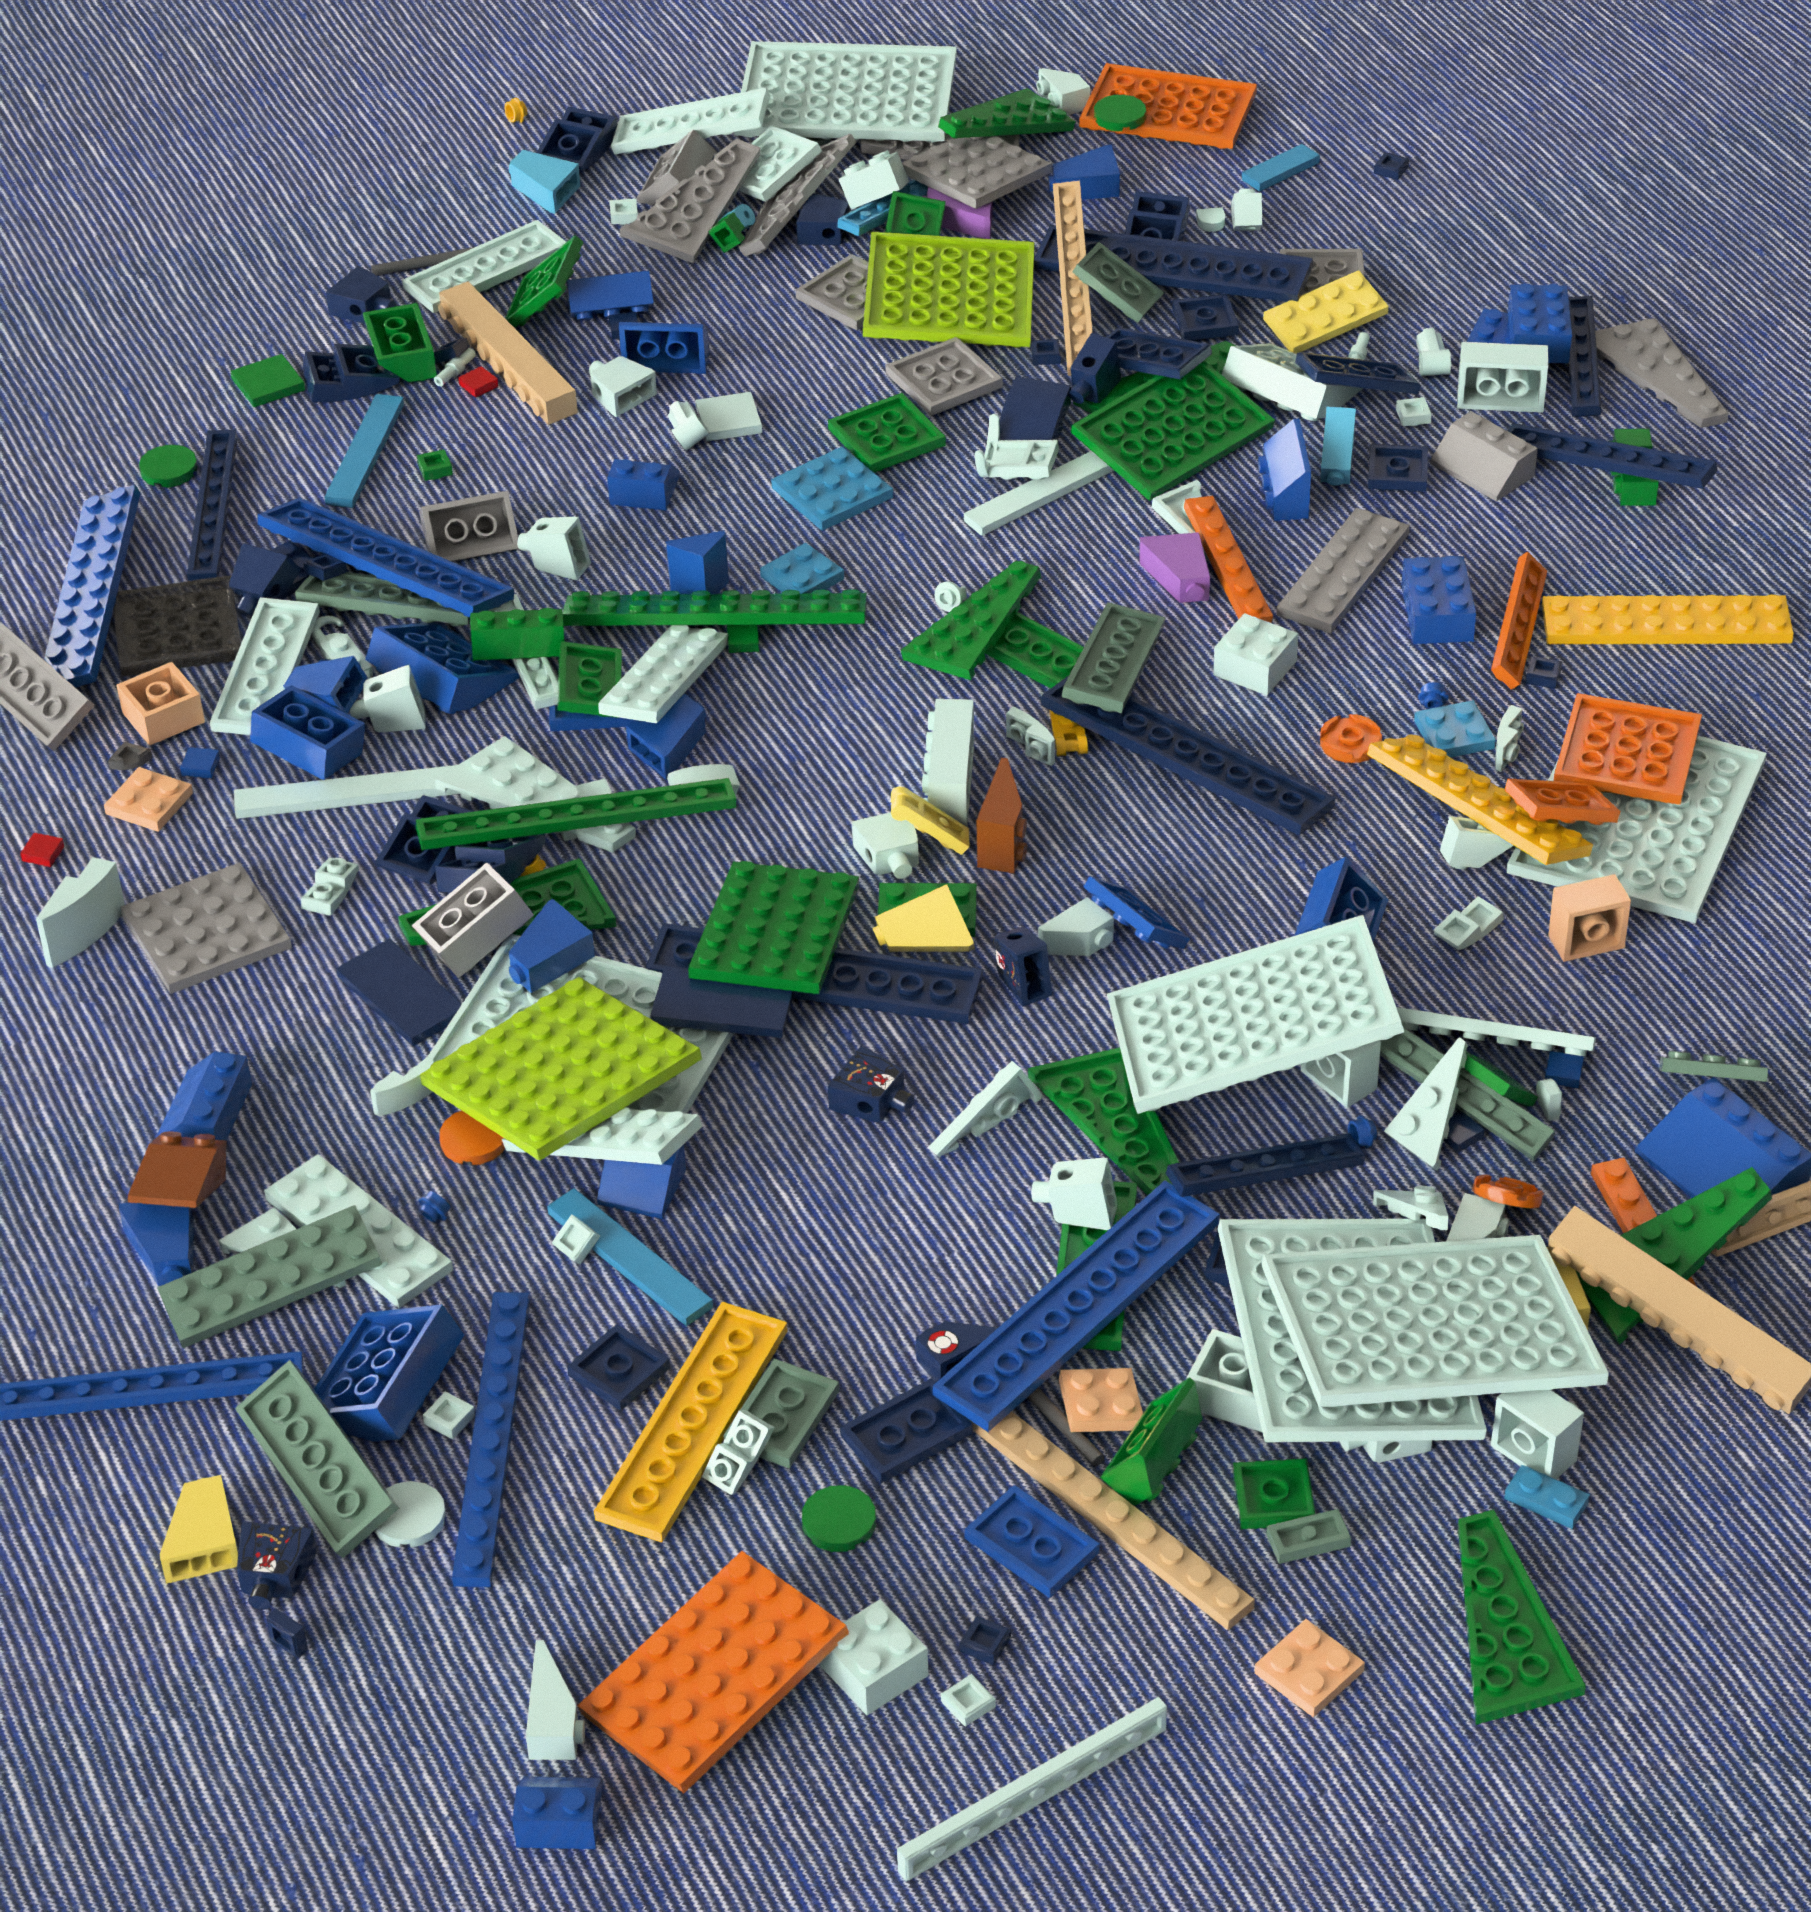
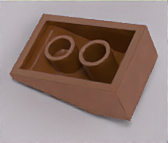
[976,757,1027,874]
[128,1131,226,1208]

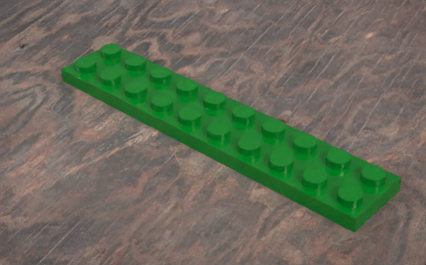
[562,589,867,626]

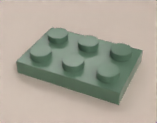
[1072,242,1164,323]
[1659,1051,1768,1082]
[724,1358,839,1469]

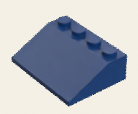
[365,622,520,714]
[1635,1077,1811,1198]
[314,1304,464,1442]

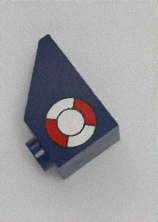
[916,1321,997,1382]

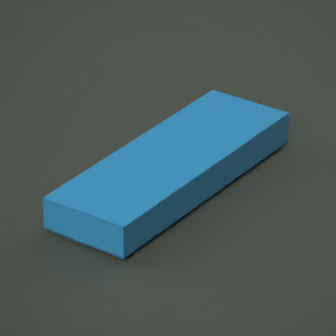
[1242,144,1320,192]

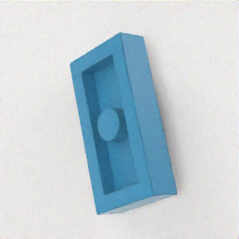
[1504,1465,1590,1529]

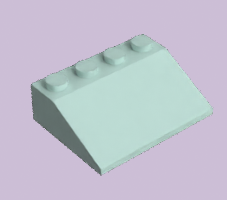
[1222,343,1363,421]

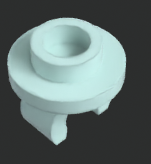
[935,581,967,612]

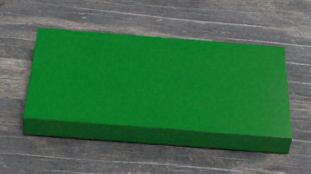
[985,612,1084,689]

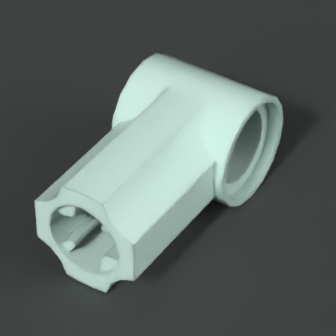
[1416,328,1451,376]
[668,401,710,451]

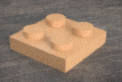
[104,767,193,832]
[1059,1368,1143,1432]
[1255,1619,1365,1717]

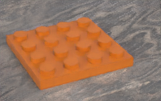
[1553,693,1702,805]

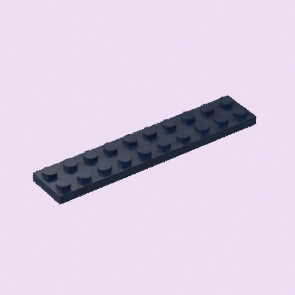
[1034,224,1313,302]
[1041,676,1336,835]
[646,923,983,1024]

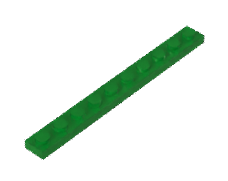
[416,778,736,850]

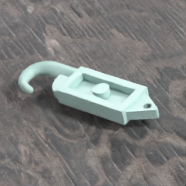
[311,616,373,679]

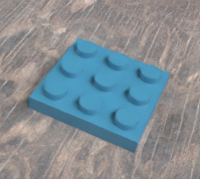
[771,447,893,531]

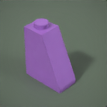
[922,186,993,239]
[1139,532,1210,603]

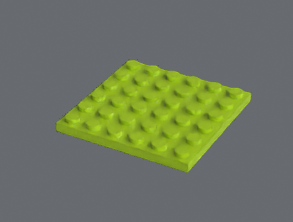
[863,232,1034,348]
[420,977,702,1161]

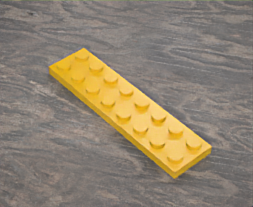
[1542,595,1794,644]
[1367,734,1593,865]
[594,1302,788,1542]

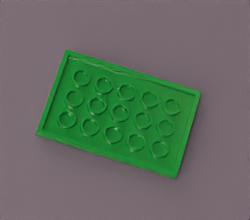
[1071,360,1275,501]
[688,861,859,994]

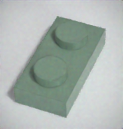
[1266,1509,1351,1564]

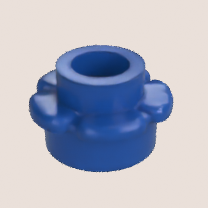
[1418,682,1449,709]
[1348,1115,1377,1149]
[418,1191,451,1223]

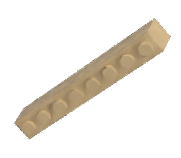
[438,281,578,425]
[1548,1205,1811,1414]

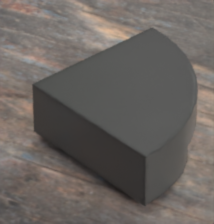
[108,741,153,770]

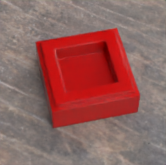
[458,366,499,398]
[20,833,65,867]

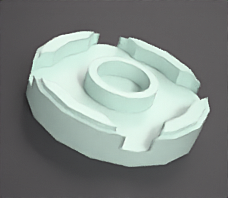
[374,1481,446,1547]

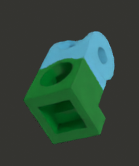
[708,204,755,253]

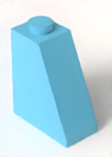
[509,150,580,214]
[1321,407,1356,486]

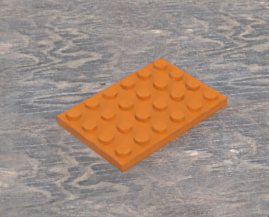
[1079,63,1257,149]
[577,1551,849,1794]

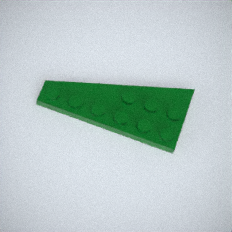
[938,88,1076,139]
[901,561,1041,680]
[398,858,617,946]
[1575,1167,1772,1345]
[1458,1509,1586,1725]

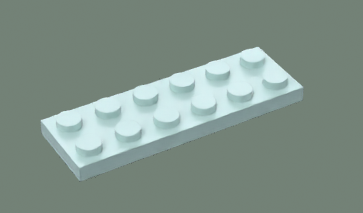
[611,88,770,155]
[402,220,566,313]
[210,597,320,735]
[599,625,728,723]
[1396,1007,1596,1056]
[502,1107,702,1165]
[264,1154,453,1308]

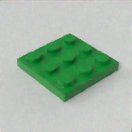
[505,235,583,328]
[828,393,946,472]

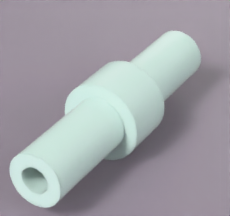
[1348,332,1370,360]
[434,348,476,387]

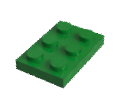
[557,641,622,718]
[878,883,977,937]

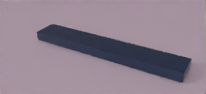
[1568,296,1601,417]
[1166,1133,1366,1197]

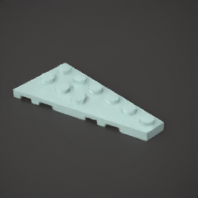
[435,736,636,852]

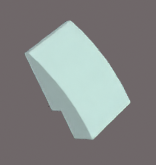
[36,857,125,967]

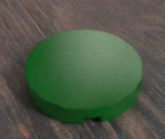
[1094,95,1146,131]
[139,445,198,488]
[802,1485,876,1552]

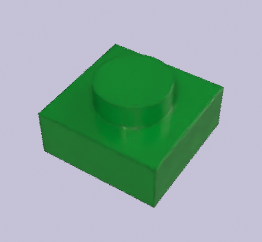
[417,449,453,481]

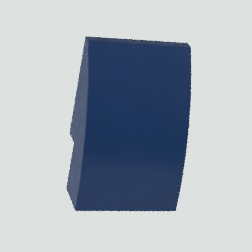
[536,106,618,170]
[1125,191,1190,241]
[302,344,400,402]
[999,376,1071,440]
[374,795,474,884]
[435,835,545,893]

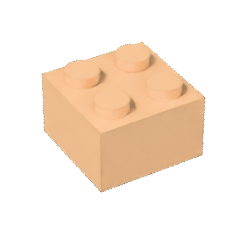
[117,662,205,746]
[1548,874,1631,962]

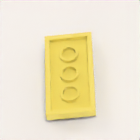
[1263,270,1389,354]

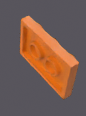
[1504,778,1621,825]

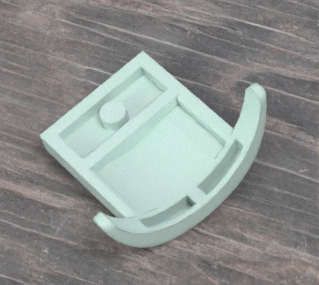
[975,414,1059,480]

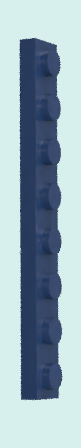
[1507,423,1718,489]
[187,429,238,584]

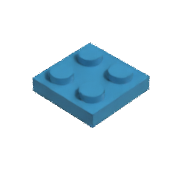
[760,543,844,594]
[1414,700,1496,757]

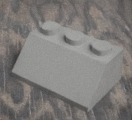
[636,129,716,205]
[1430,411,1538,501]
[419,491,519,562]
[412,863,534,978]

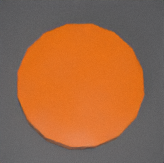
[1320,714,1382,763]
[439,1110,505,1165]
[1472,1174,1544,1208]

